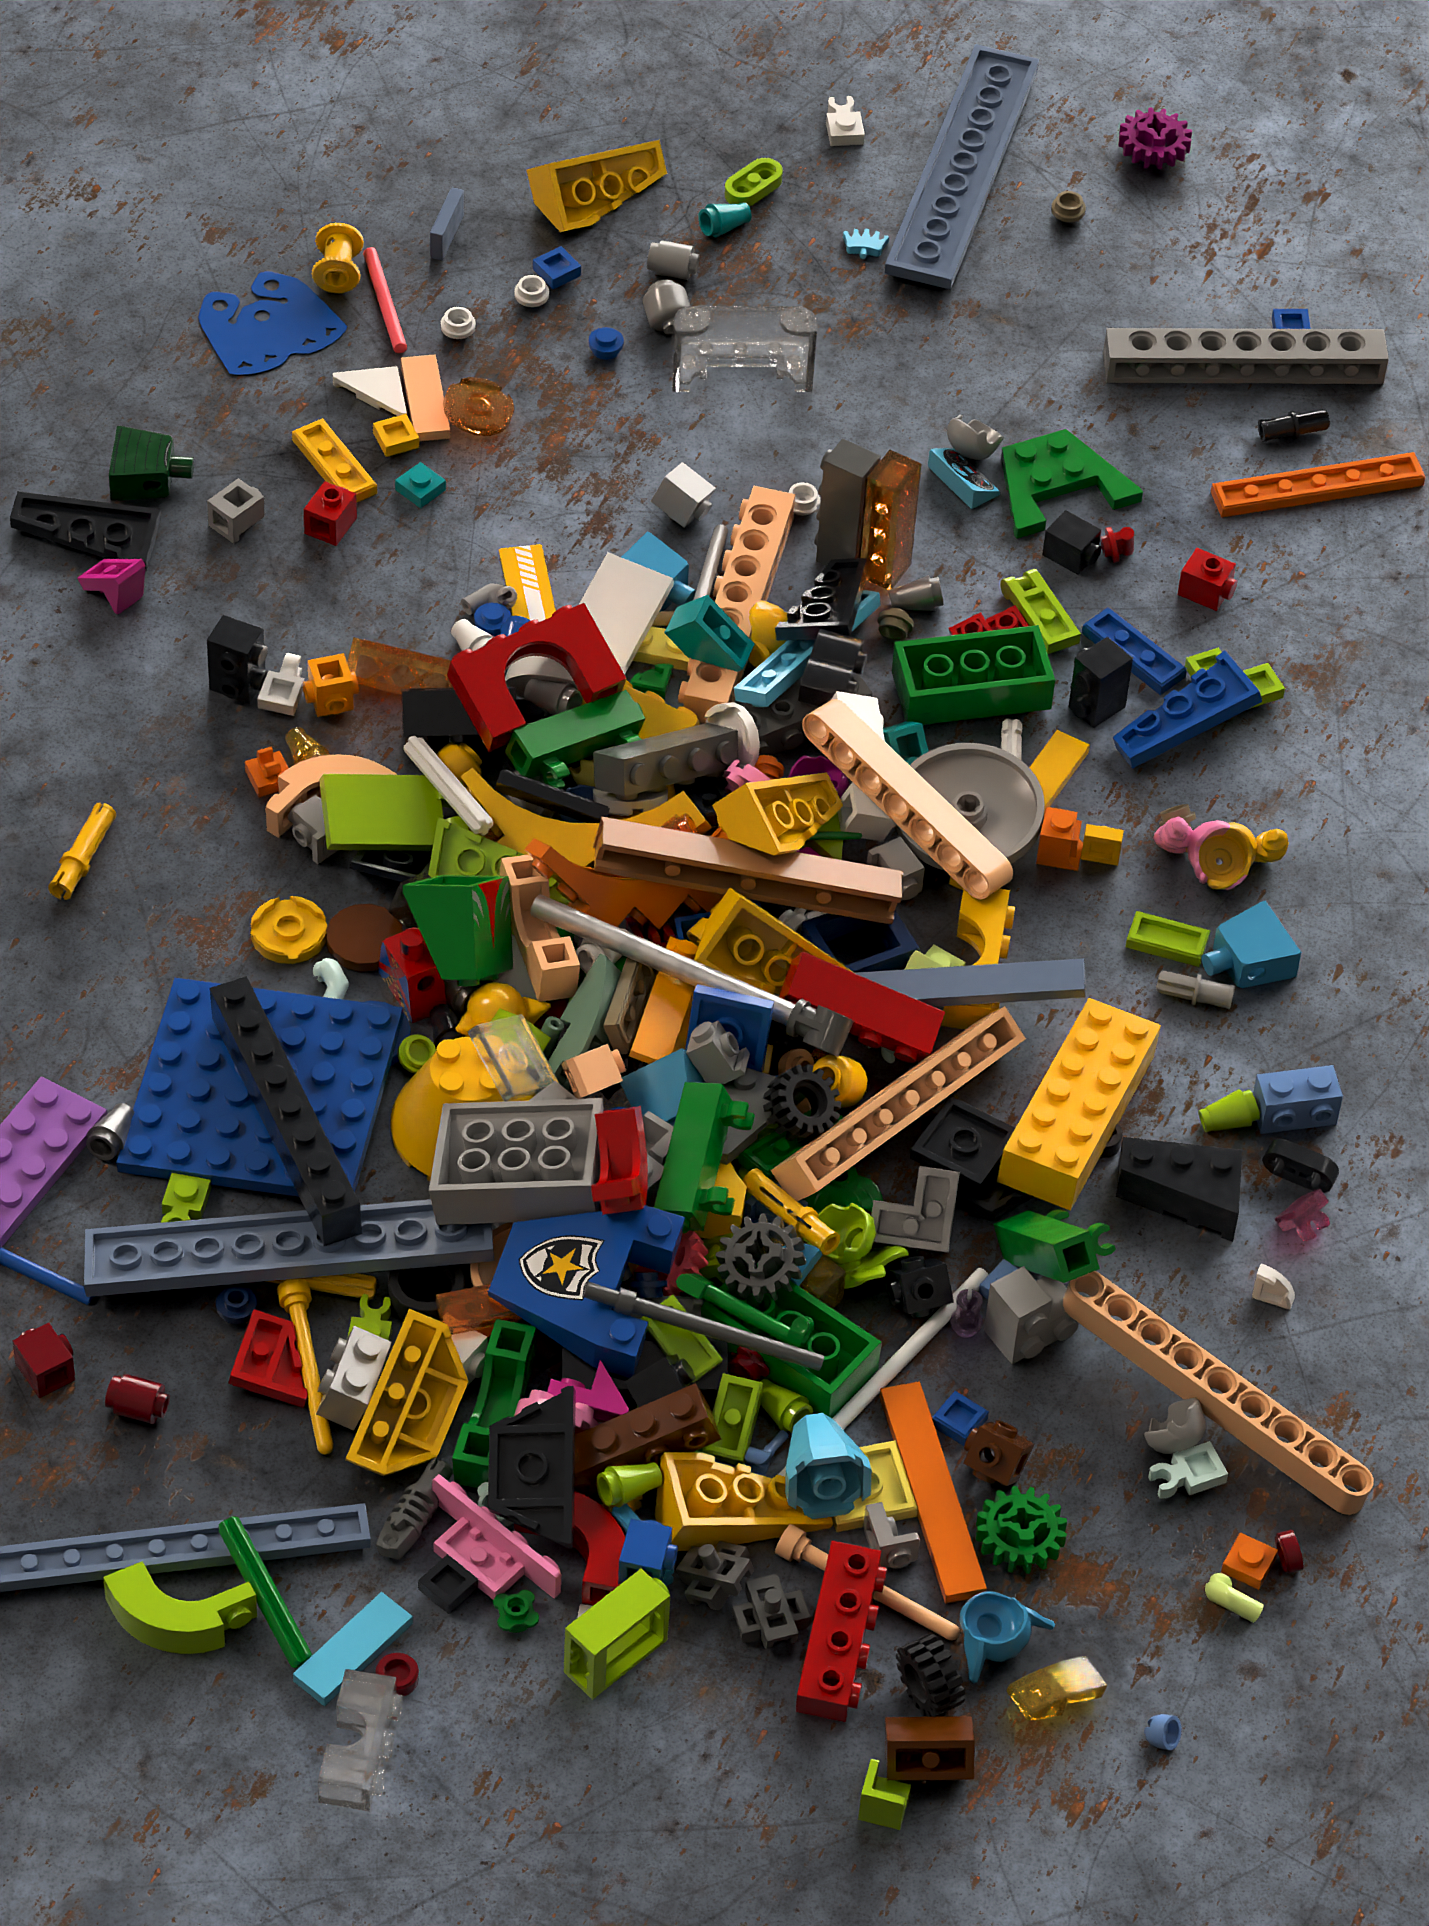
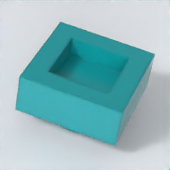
[395,462,446,509]

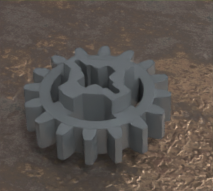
[716,1214,807,1303]

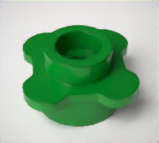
[493,1590,539,1633]

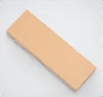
[401,354,450,441]

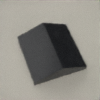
[349,850,432,884]

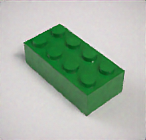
[892,625,1055,725]
[701,1263,881,1418]

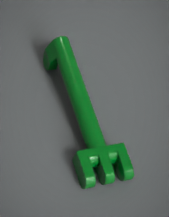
[676,1273,814,1348]

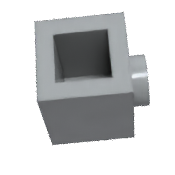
[651,462,716,527]

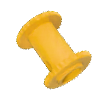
[312,223,364,293]

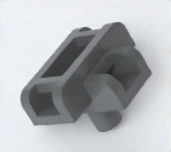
[732,1574,811,1649]

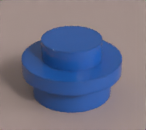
[589,327,624,360]
[474,603,511,637]

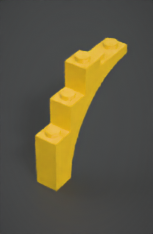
[460,767,712,868]

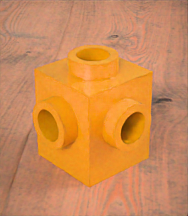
[303,653,359,717]

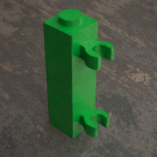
[505,690,645,789]
[654,1082,755,1234]
[993,1209,1116,1283]

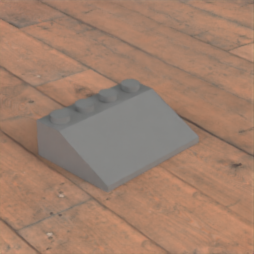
[429,1098,603,1225]

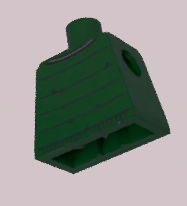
[109,426,194,500]

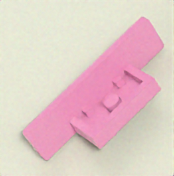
[432,1474,561,1600]

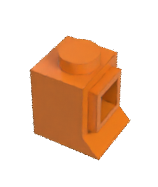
[1036,806,1083,871]

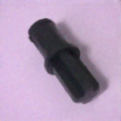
[1258,409,1330,442]

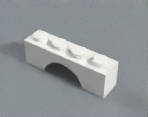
[831,691,897,841]

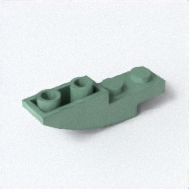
[531,954,621,1094]

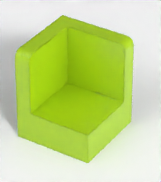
[858,1759,911,1830]

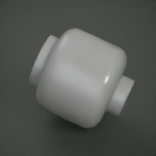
[643,280,692,334]

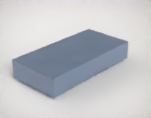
[430,187,464,261]

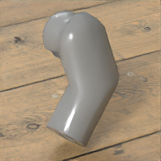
[461,583,517,615]

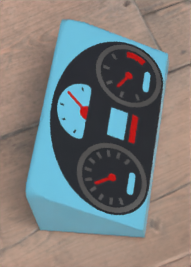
[928,448,1000,509]

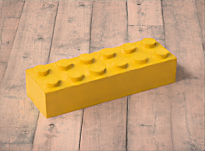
[997,998,1161,1211]

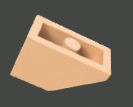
[561,1044,626,1099]

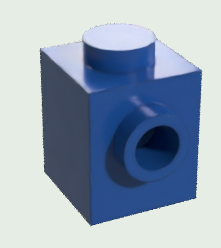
[618,1518,678,1584]

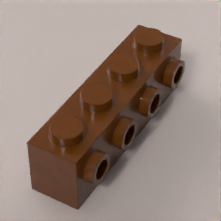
[575,1383,722,1497]

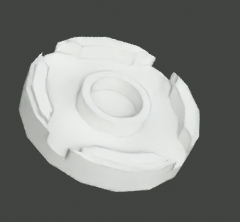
[704,702,760,777]

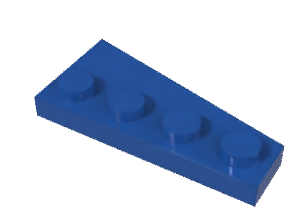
[1113,650,1262,769]

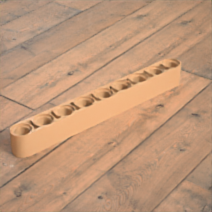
[1063,1271,1374,1515]

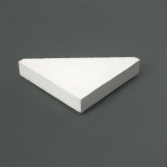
[333,366,407,416]

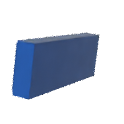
[1082,607,1187,695]

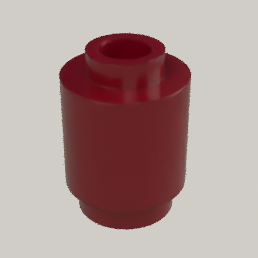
[105,1374,170,1424]

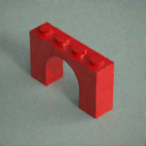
[447,603,627,752]

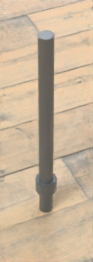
[583,1281,824,1371]

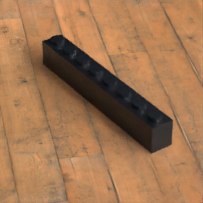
[209,976,362,1246]

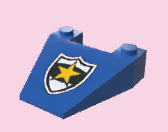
[488,1205,685,1378]

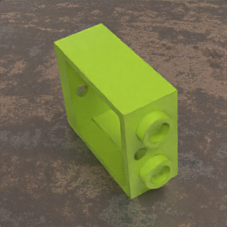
[564,1568,670,1700]

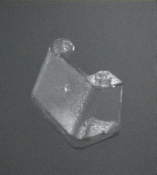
[670,306,817,392]

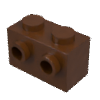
[885,1716,975,1780]

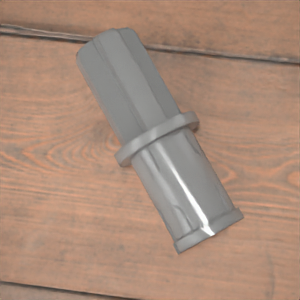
[1156,971,1235,1010]

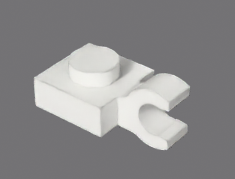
[257,653,304,716]

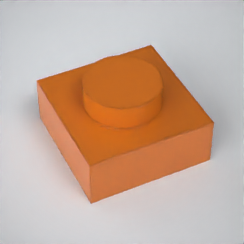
[1221,1532,1278,1590]

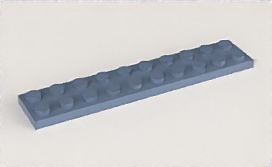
[884,44,1039,290]
[84,1199,494,1297]

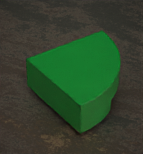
[630,664,674,700]

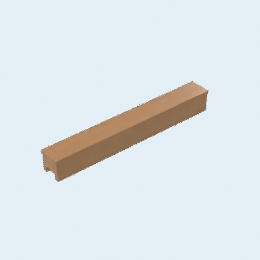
[593,817,903,925]

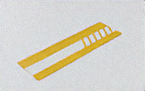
[499,544,556,622]

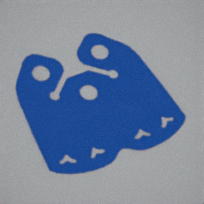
[198,271,347,375]

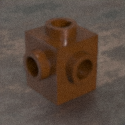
[963,1420,1035,1486]

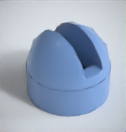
[1144,1714,1181,1750]

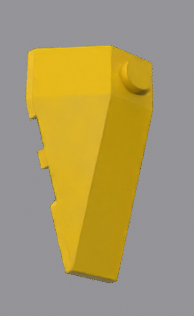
[655,1452,833,1551]

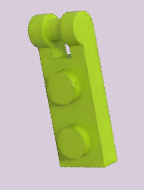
[1000,569,1081,654]

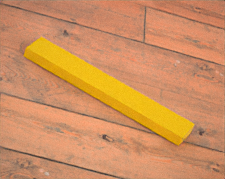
[949,730,1090,890]

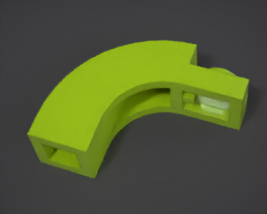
[103,1561,257,1654]

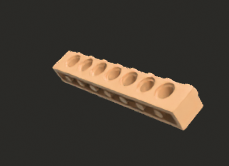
[678,486,795,723]
[770,1006,1026,1201]

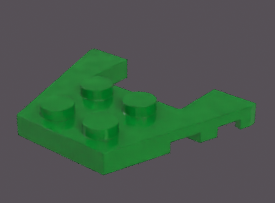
[1001,429,1143,539]

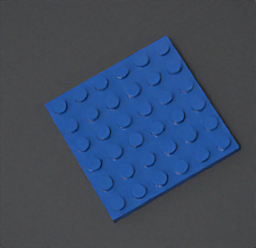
[116,978,404,1197]

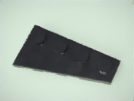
[10,491,161,572]
[775,558,869,641]

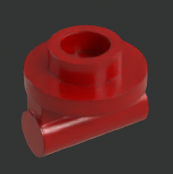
[1100,527,1134,563]

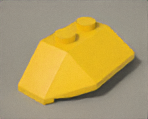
[345,1309,469,1476]

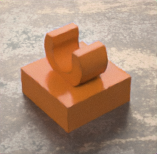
[245,747,289,797]

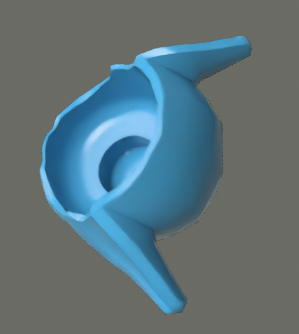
[959,1591,1055,1683]

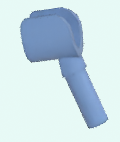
[745,1430,788,1476]

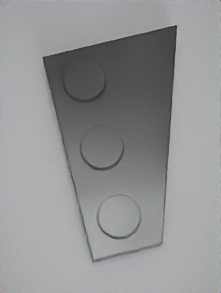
[720,1067,806,1165]

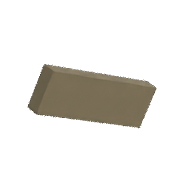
[603,957,655,1055]

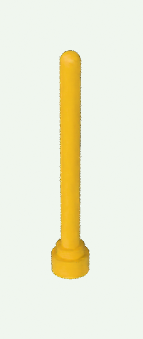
[277,1278,333,1455]

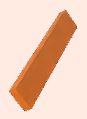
[1211,452,1426,518]
[879,1381,987,1604]

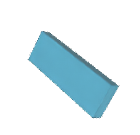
[293,1591,413,1706]

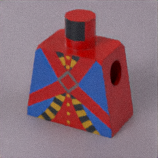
[378,927,446,1023]

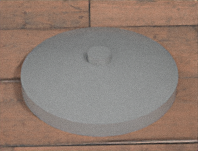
[895,743,1045,871]

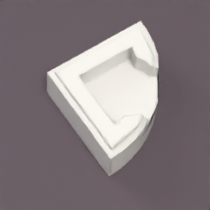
[1252,1264,1295,1310]

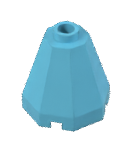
[785,1413,872,1519]

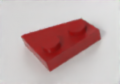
[228,1309,308,1408]

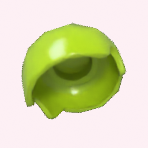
[818,1203,876,1264]

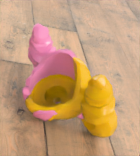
[1153,816,1289,890]

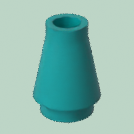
[698,202,752,238]

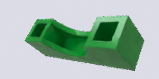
[452,1319,537,1488]

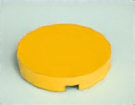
[251,896,327,964]

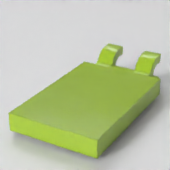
[319,774,469,851]

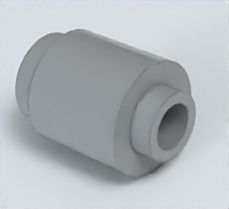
[647,240,700,280]

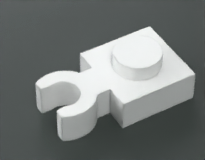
[826,96,865,146]

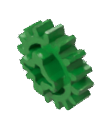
[975,1486,1067,1574]

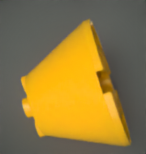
[391,1037,536,1181]

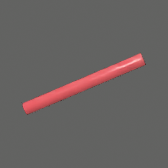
[363,247,407,353]

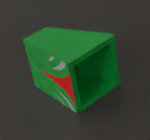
[403,875,513,986]

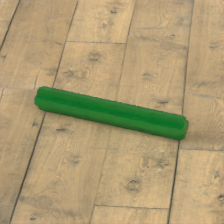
[218,1516,312,1668]

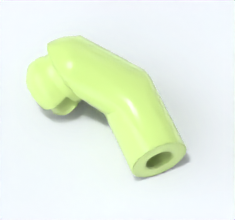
[1205,1573,1263,1623]

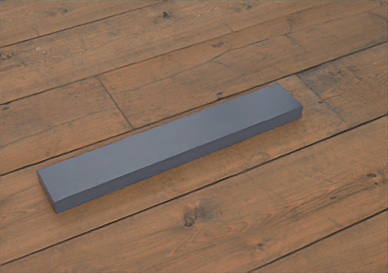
[856,958,1086,1007]

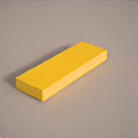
[292,418,377,502]

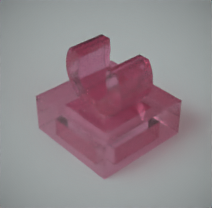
[1274,1189,1330,1241]

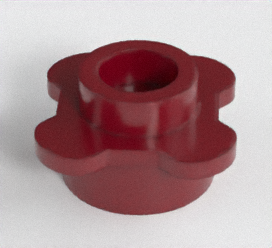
[728,1346,770,1382]

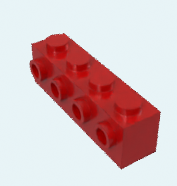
[779,952,945,1063]
[796,1541,887,1722]

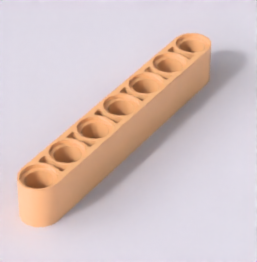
[802,699,1013,900]

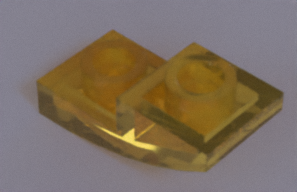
[1006,1656,1108,1721]

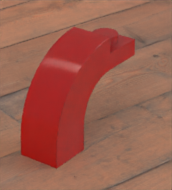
[591,1106,648,1215]
[514,1492,625,1605]

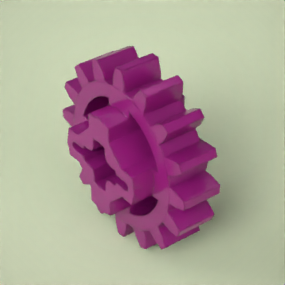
[1118,107,1192,169]

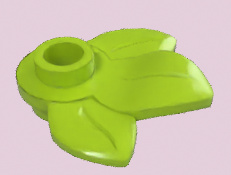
[830,1245,909,1289]

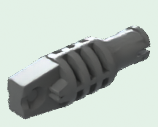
[376,1459,453,1560]

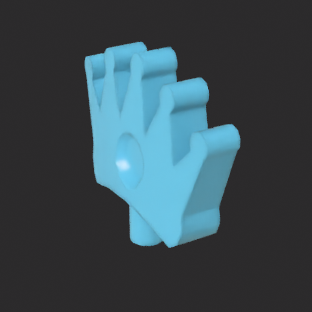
[843,229,889,259]

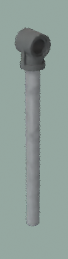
[530,894,854,1057]

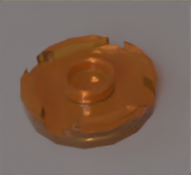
[443,377,515,436]

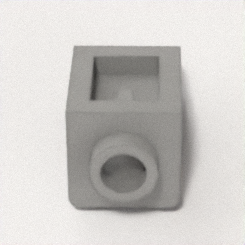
[863,1502,920,1568]

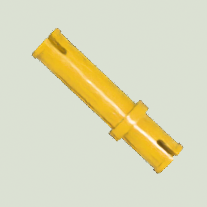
[48,803,116,900]
[742,1168,840,1255]

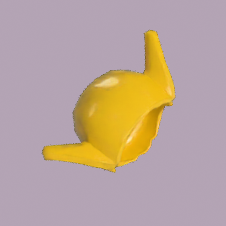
[748,600,788,668]
[455,982,551,1038]

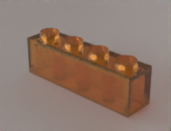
[861,449,922,590]

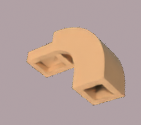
[265,754,397,838]

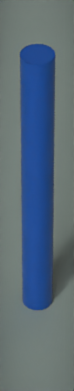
[0,1247,95,1305]

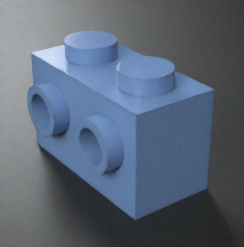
[1253,1065,1343,1134]

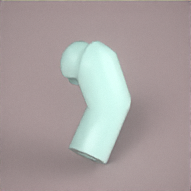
[313,958,349,999]

